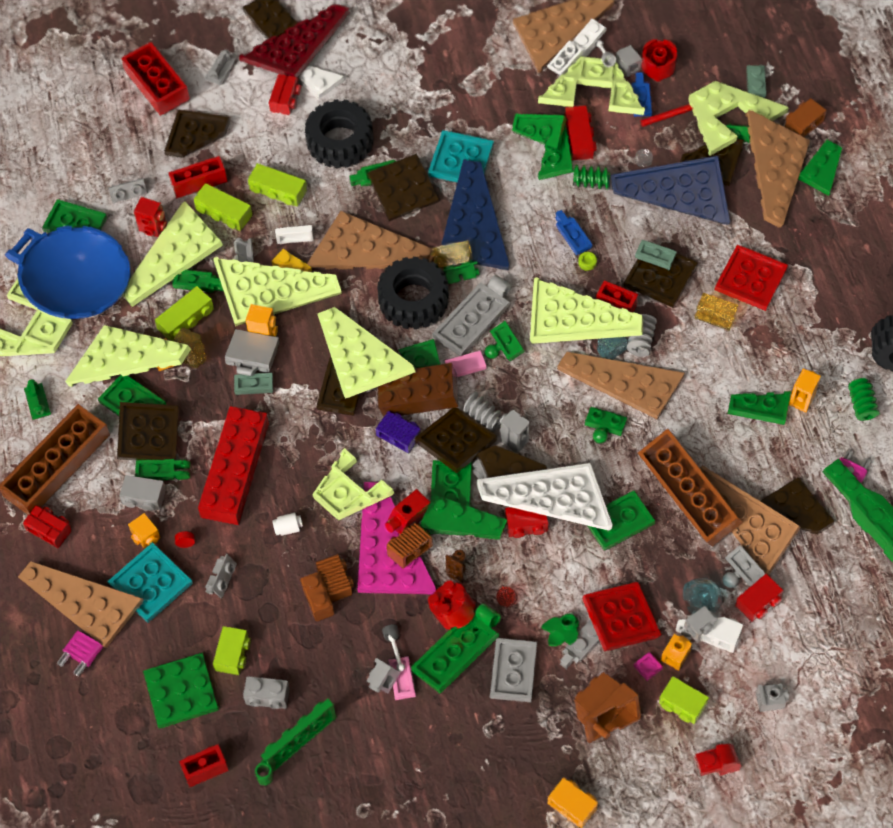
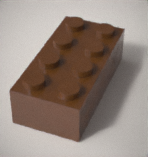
[378,363,459,417]

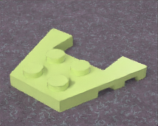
[312,448,394,520]

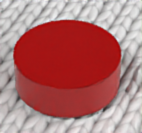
[175,531,195,548]

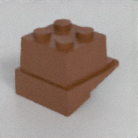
[575,672,641,743]

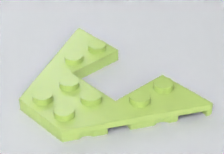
[538,56,645,115]
[689,81,788,156]
[0,278,73,356]

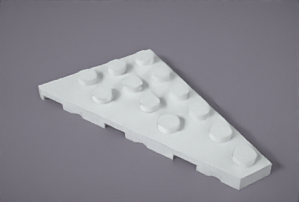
[477,463,612,530]

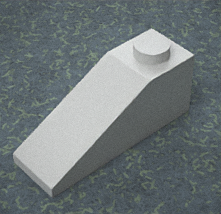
[676,617,743,653]

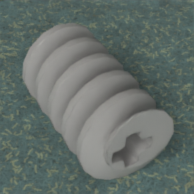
[627,314,657,357]
[463,392,503,432]

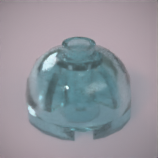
[683,577,722,615]

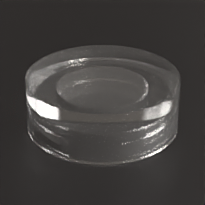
[635,149,653,167]

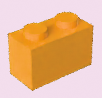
[246,304,278,337]
[789,368,821,413]
[548,778,598,828]

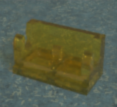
[431,240,473,268]
[694,293,738,331]

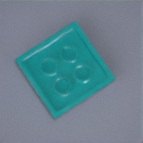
[428,130,494,182]
[107,543,193,623]

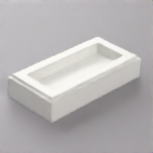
[275,225,314,244]

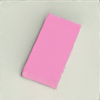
[445,350,486,377]
[389,656,415,700]

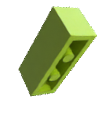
[248,163,307,207]
[194,183,253,231]
[155,286,214,341]

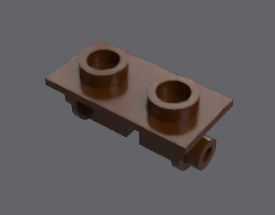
[445,550,466,583]

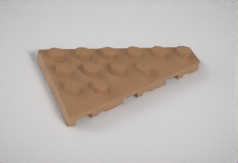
[513,0,614,72]
[745,109,810,228]
[307,211,437,269]

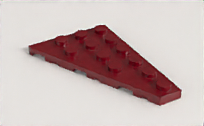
[239,3,350,78]

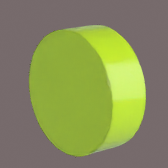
[578,252,597,271]

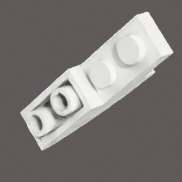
[547,19,606,76]

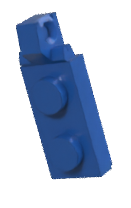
[631,73,652,117]
[555,210,592,256]

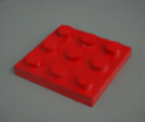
[714,244,788,311]
[582,582,661,652]

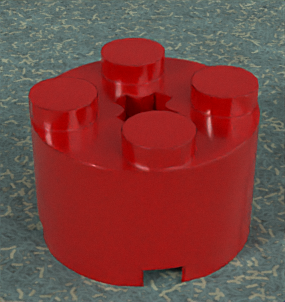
[641,39,677,82]
[428,580,476,630]

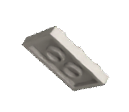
[490,638,537,702]

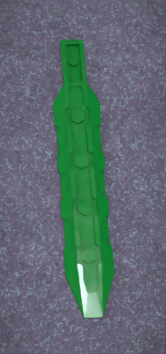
[823,458,893,563]

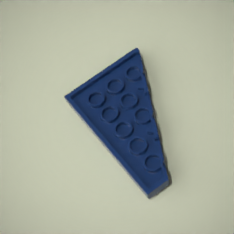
[610,156,730,225]
[439,159,509,271]

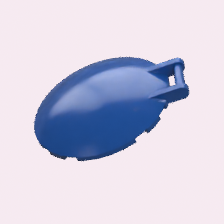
[5,225,130,319]

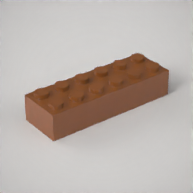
[0,404,110,515]
[638,428,743,547]

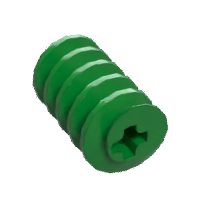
[573,164,610,190]
[848,378,880,421]

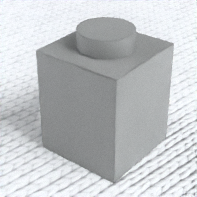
[616,45,642,77]

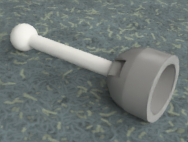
[596,40,616,67]

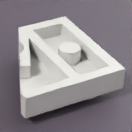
[298,66,344,99]

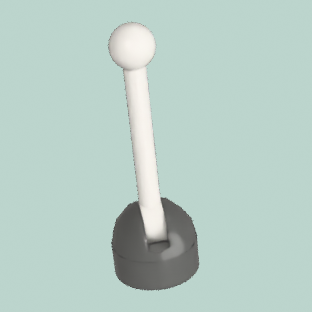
[382,624,405,671]

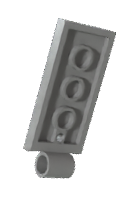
[432,275,511,356]

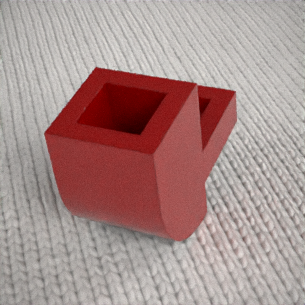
[694,744,741,776]

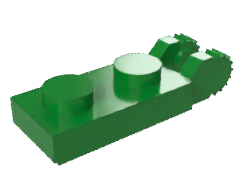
[135,459,191,480]

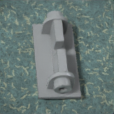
[204,49,236,85]
[108,178,147,203]
[234,238,254,263]
[205,554,237,598]

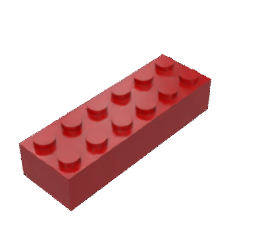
[198,406,269,525]

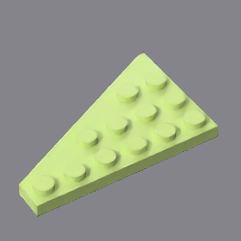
[123,202,223,307]
[213,257,342,326]
[530,278,643,344]
[317,307,415,399]
[65,325,191,387]

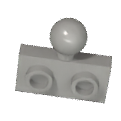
[723,545,765,588]

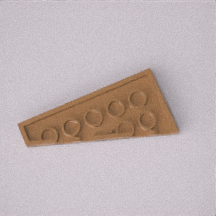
[557,352,685,420]
[700,465,801,576]
[18,561,144,648]

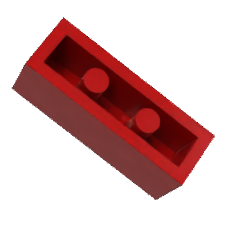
[565,105,597,161]
[168,156,227,199]

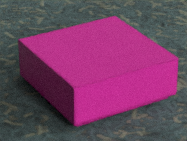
[634,652,663,681]

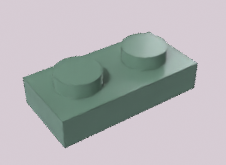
[746,65,766,98]
[635,240,677,270]
[234,373,273,395]

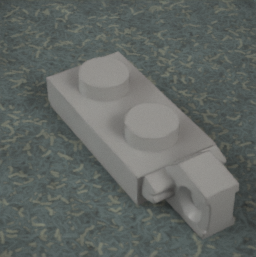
[560,619,600,669]

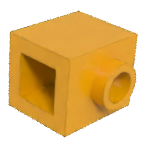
[128,513,160,549]
[661,634,692,671]

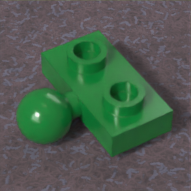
[484,321,525,362]
[584,407,627,444]

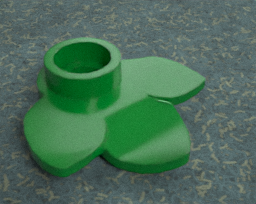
[541,614,579,646]

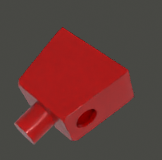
[385,489,430,534]

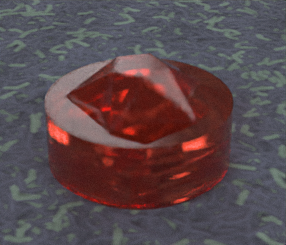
[496,587,517,608]

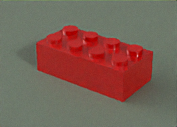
[121,42,190,116]

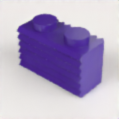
[375,411,421,454]

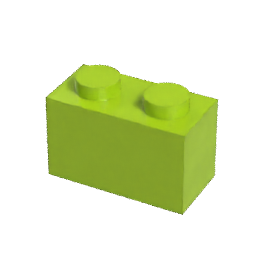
[213,626,251,675]
[659,677,709,724]

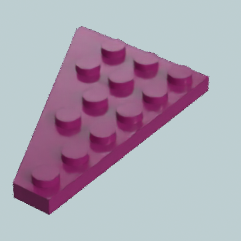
[358,482,436,594]

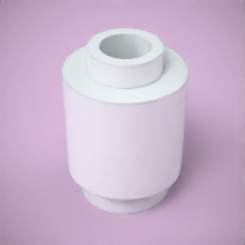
[273,513,303,536]

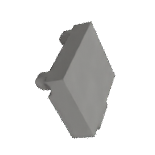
[225,329,279,376]

